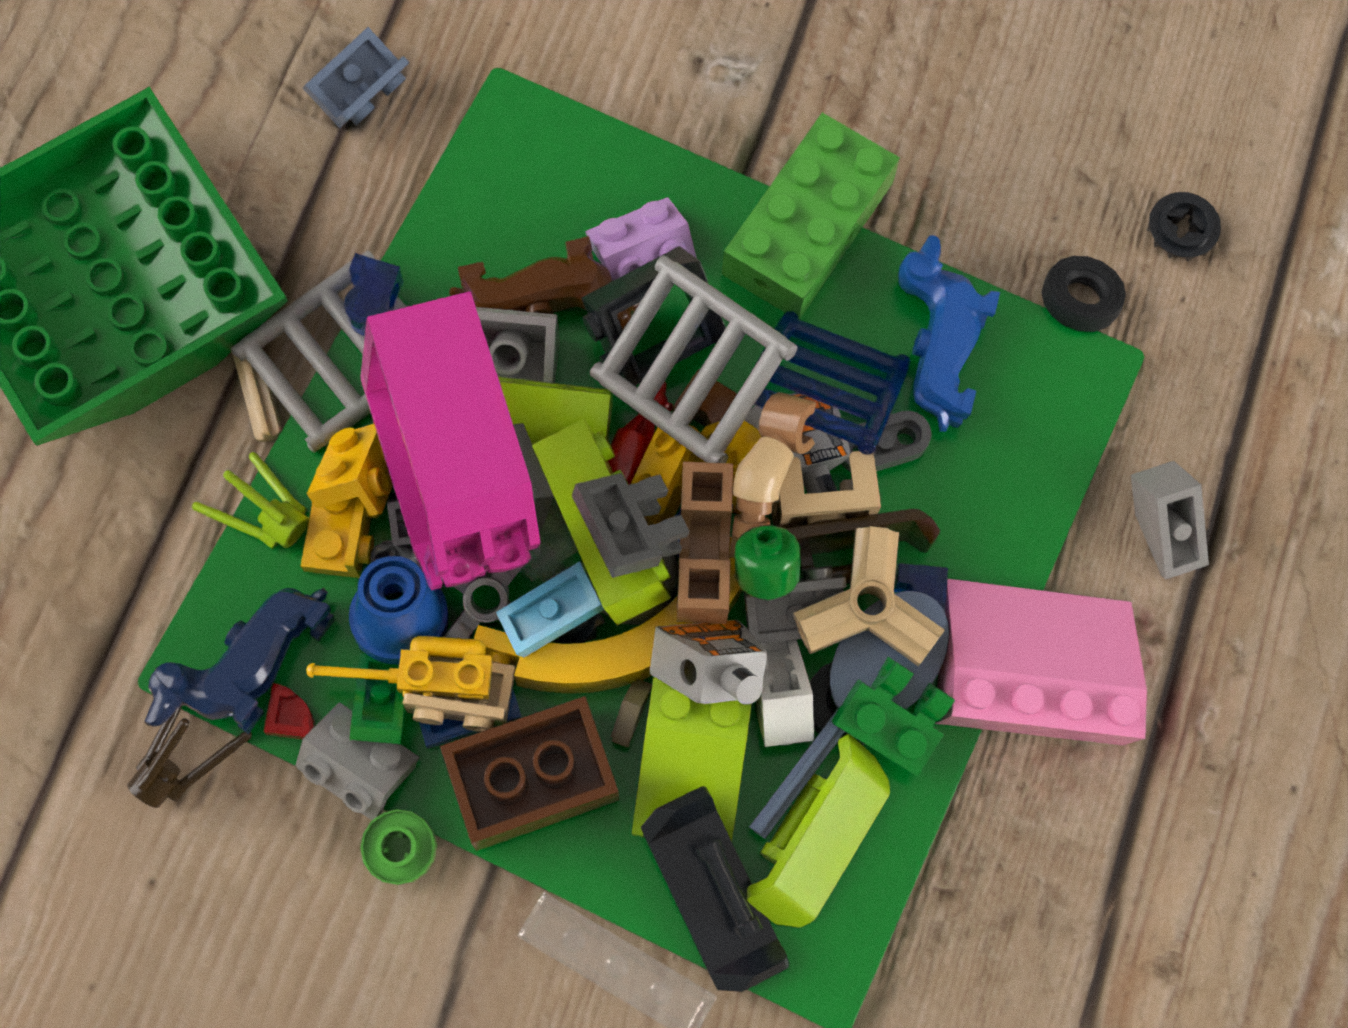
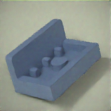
[302,27,410,128]

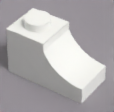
[756,640,814,747]

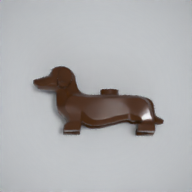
[449,236,640,330]

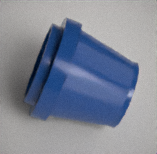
[349,556,449,665]

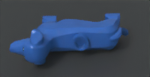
[898,235,1000,432]

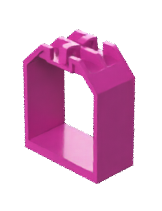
[360,291,540,591]

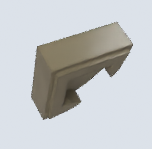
[611,679,652,747]

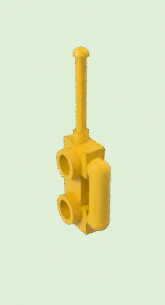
[306,636,493,700]

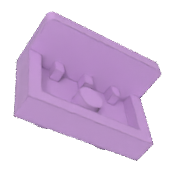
[585,197,696,281]

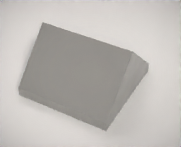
[476,307,560,383]

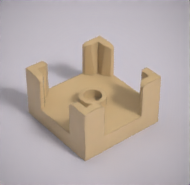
[772,450,881,529]

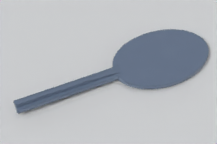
[749,591,949,839]

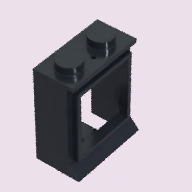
[581,246,726,386]

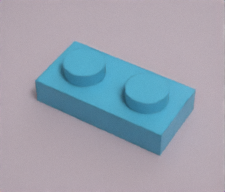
[496,562,604,658]

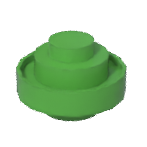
[360,809,437,885]

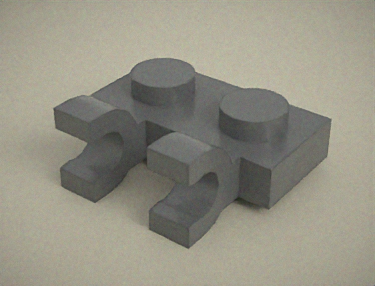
[572,473,690,578]

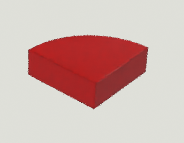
[263,683,316,740]

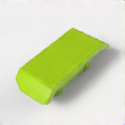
[747,734,890,928]

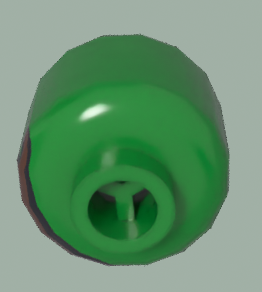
[734,525,800,600]

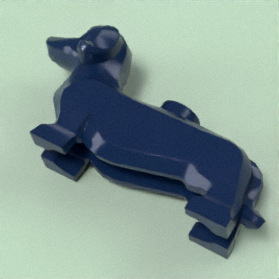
[144,587,335,734]

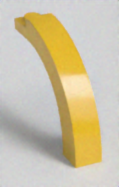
[474,537,743,693]

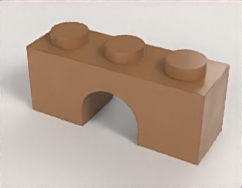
[677,462,733,624]

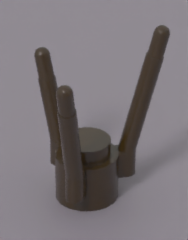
[127,706,252,808]

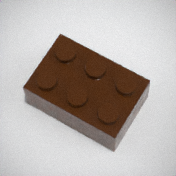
[440,696,619,851]

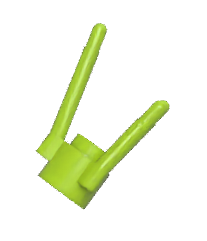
[192,452,309,549]

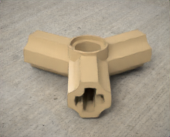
[793,526,945,667]

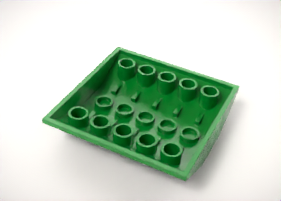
[0,86,288,446]

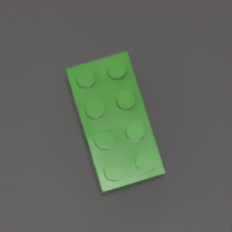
[722,112,900,321]

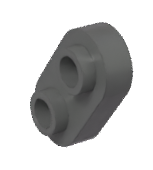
[841,411,931,472]

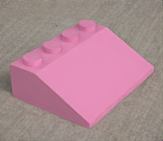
[935,579,1147,745]

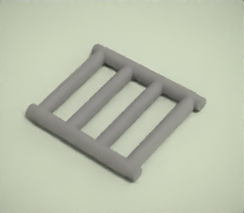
[231,251,407,453]
[590,255,797,463]

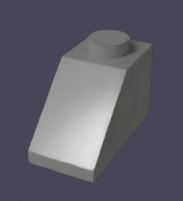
[1131,461,1209,580]

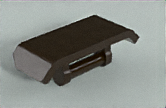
[785,509,941,584]

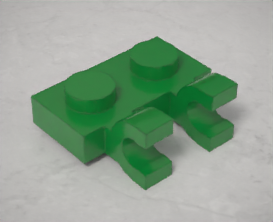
[831,657,955,777]

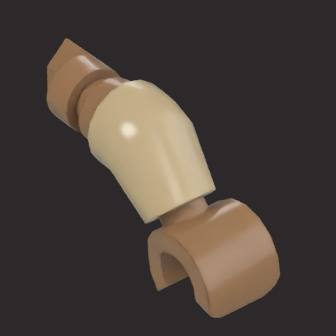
[729,392,816,558]

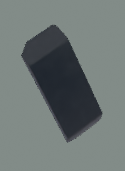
[641,786,790,992]

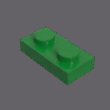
[349,653,404,744]

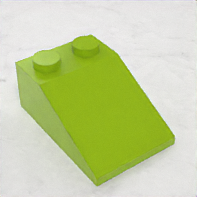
[632,678,752,841]

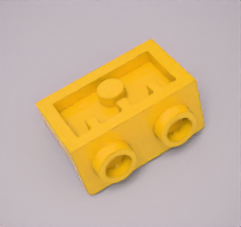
[300,497,379,578]

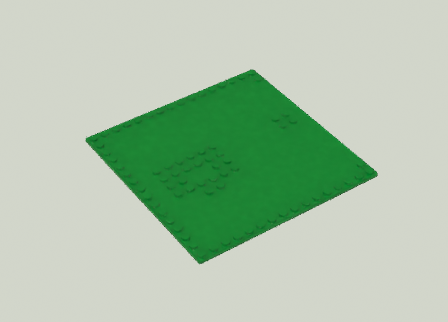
[138,68,1144,1028]

